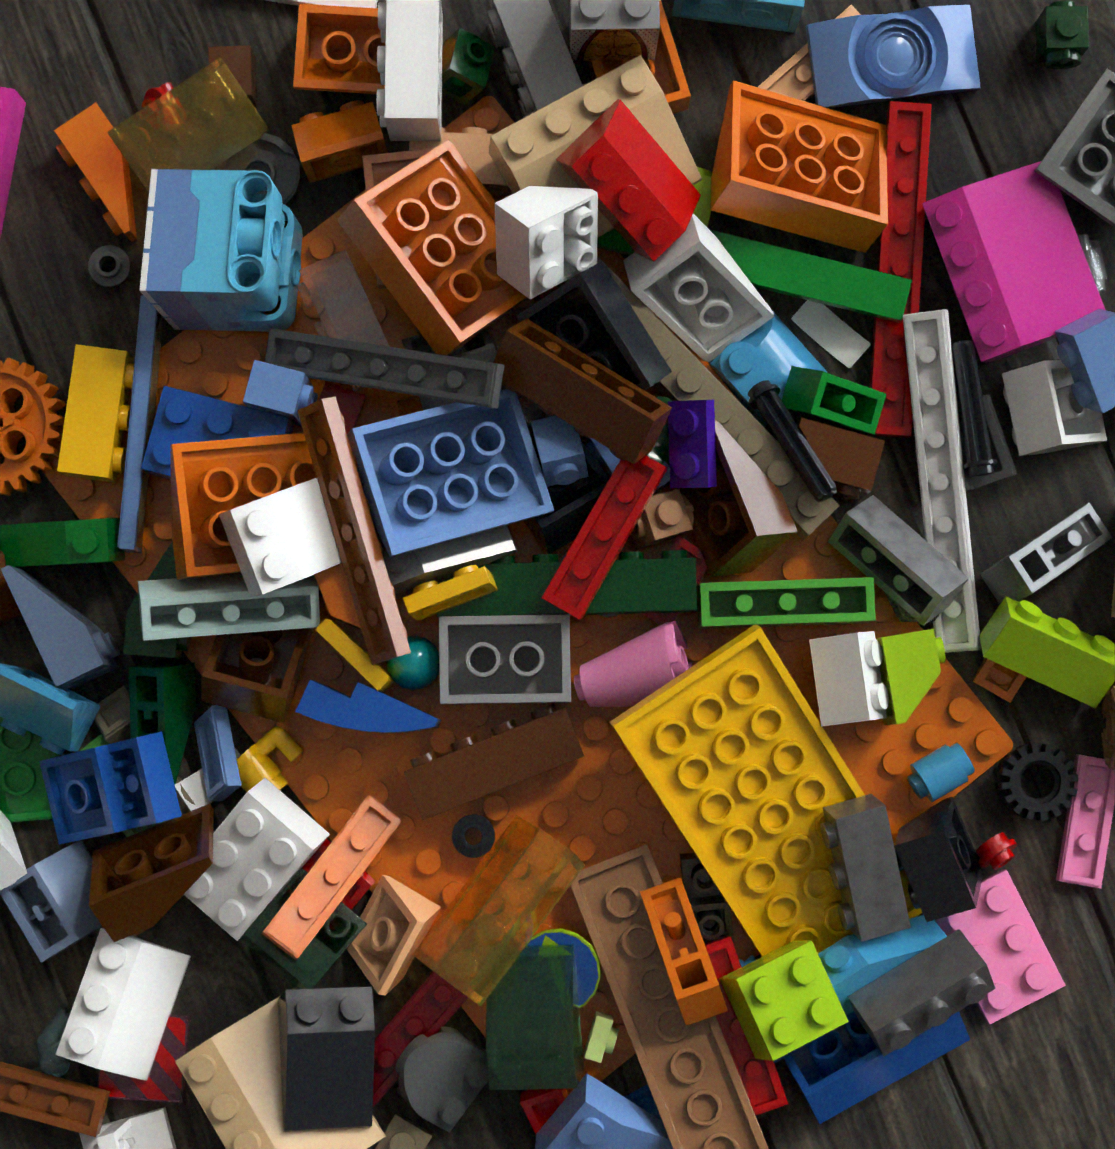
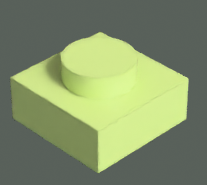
[583,1011,619,1063]

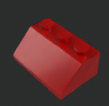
[556,99,701,261]

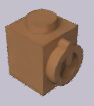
[631,488,694,550]

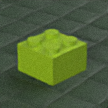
[719,940,849,1061]

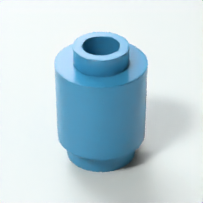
[907,743,975,802]

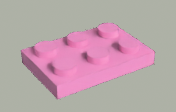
[935,869,1066,1024]

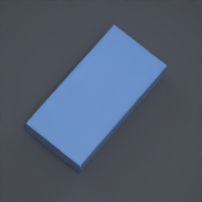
[194,705,241,801]

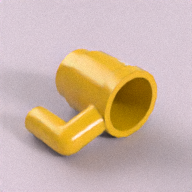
[237,726,303,793]

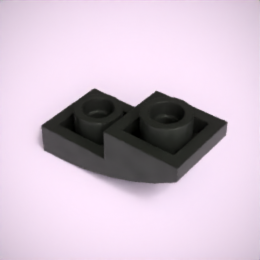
[680,853,734,944]

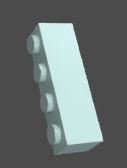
[138,574,320,641]

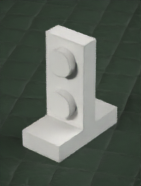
[79,1107,177,1149]

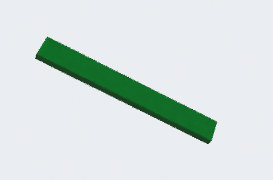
[597,228,912,323]

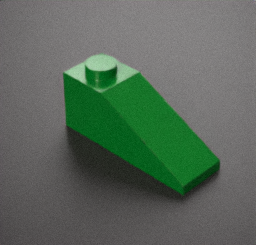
[0,518,125,567]

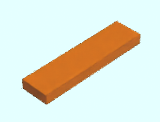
[261,795,402,960]

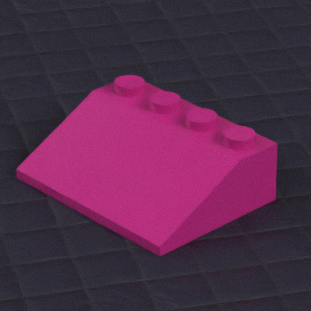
[922,161,1105,364]

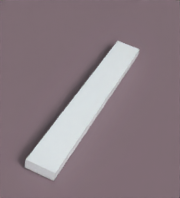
[903,309,981,653]

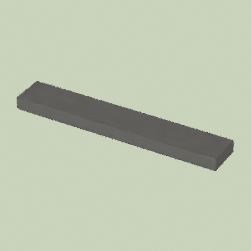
[265,328,504,409]

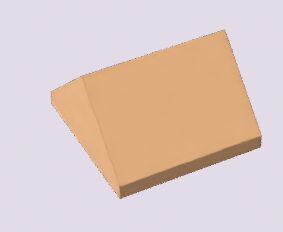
[345,875,441,996]

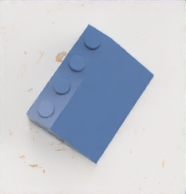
[347,389,555,557]

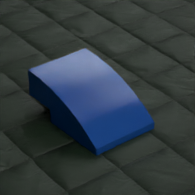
[295,680,441,733]
[39,731,182,845]

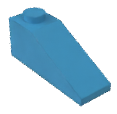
[818,915,947,1016]

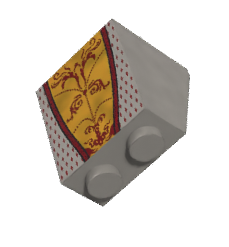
[569,0,660,61]

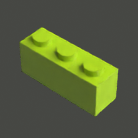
[979,596,1115,708]

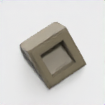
[94,685,131,744]

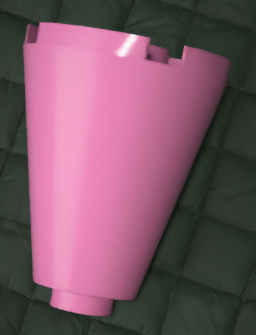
[574,621,692,707]

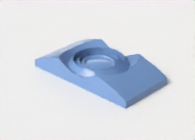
[806,5,981,108]

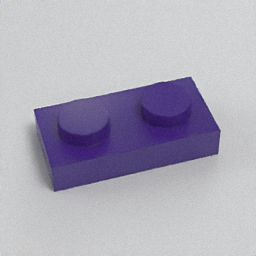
[668,400,717,488]

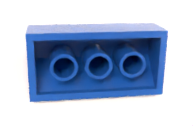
[783,1011,970,1124]

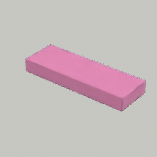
[1056,754,1115,889]

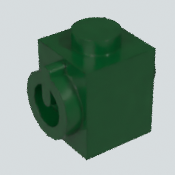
[1035,1,1089,69]
[442,28,495,105]

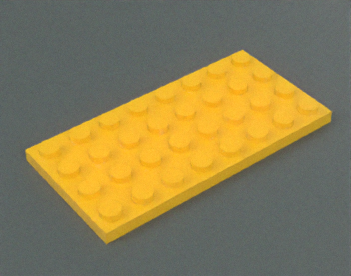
[610,624,922,957]

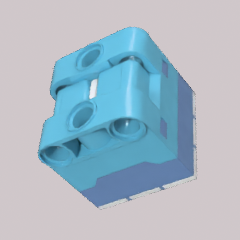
[139,169,303,332]

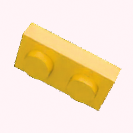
[403,565,498,621]

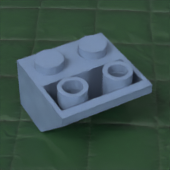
[0,840,103,963]

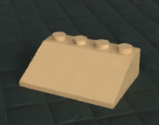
[489,55,702,237]
[175,987,386,1149]

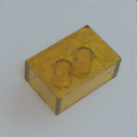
[107,56,268,192]

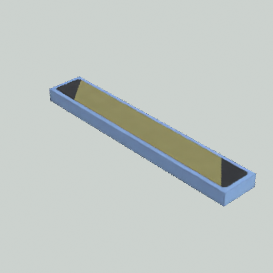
[117,295,163,553]

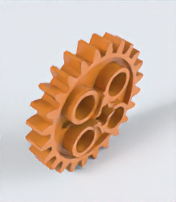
[0,358,66,496]

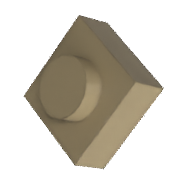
[375,1112,433,1149]

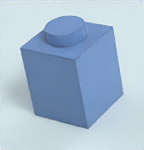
[531,416,589,487]

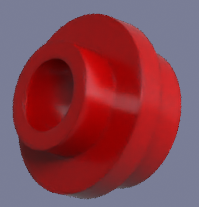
[975,832,1017,871]

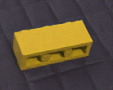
[57,344,135,483]

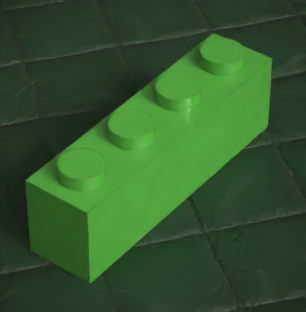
[697,577,876,629]

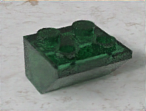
[242,868,367,989]

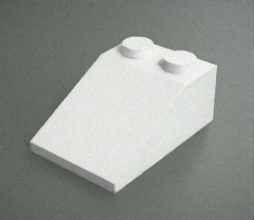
[623,213,775,363]
[219,478,342,597]

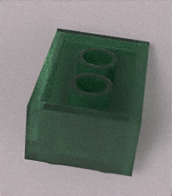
[486,944,584,1090]

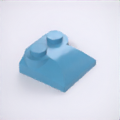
[709,312,827,428]

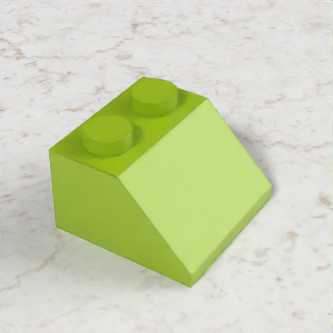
[876,629,946,725]

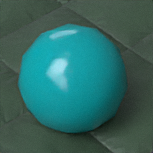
[386,635,440,690]

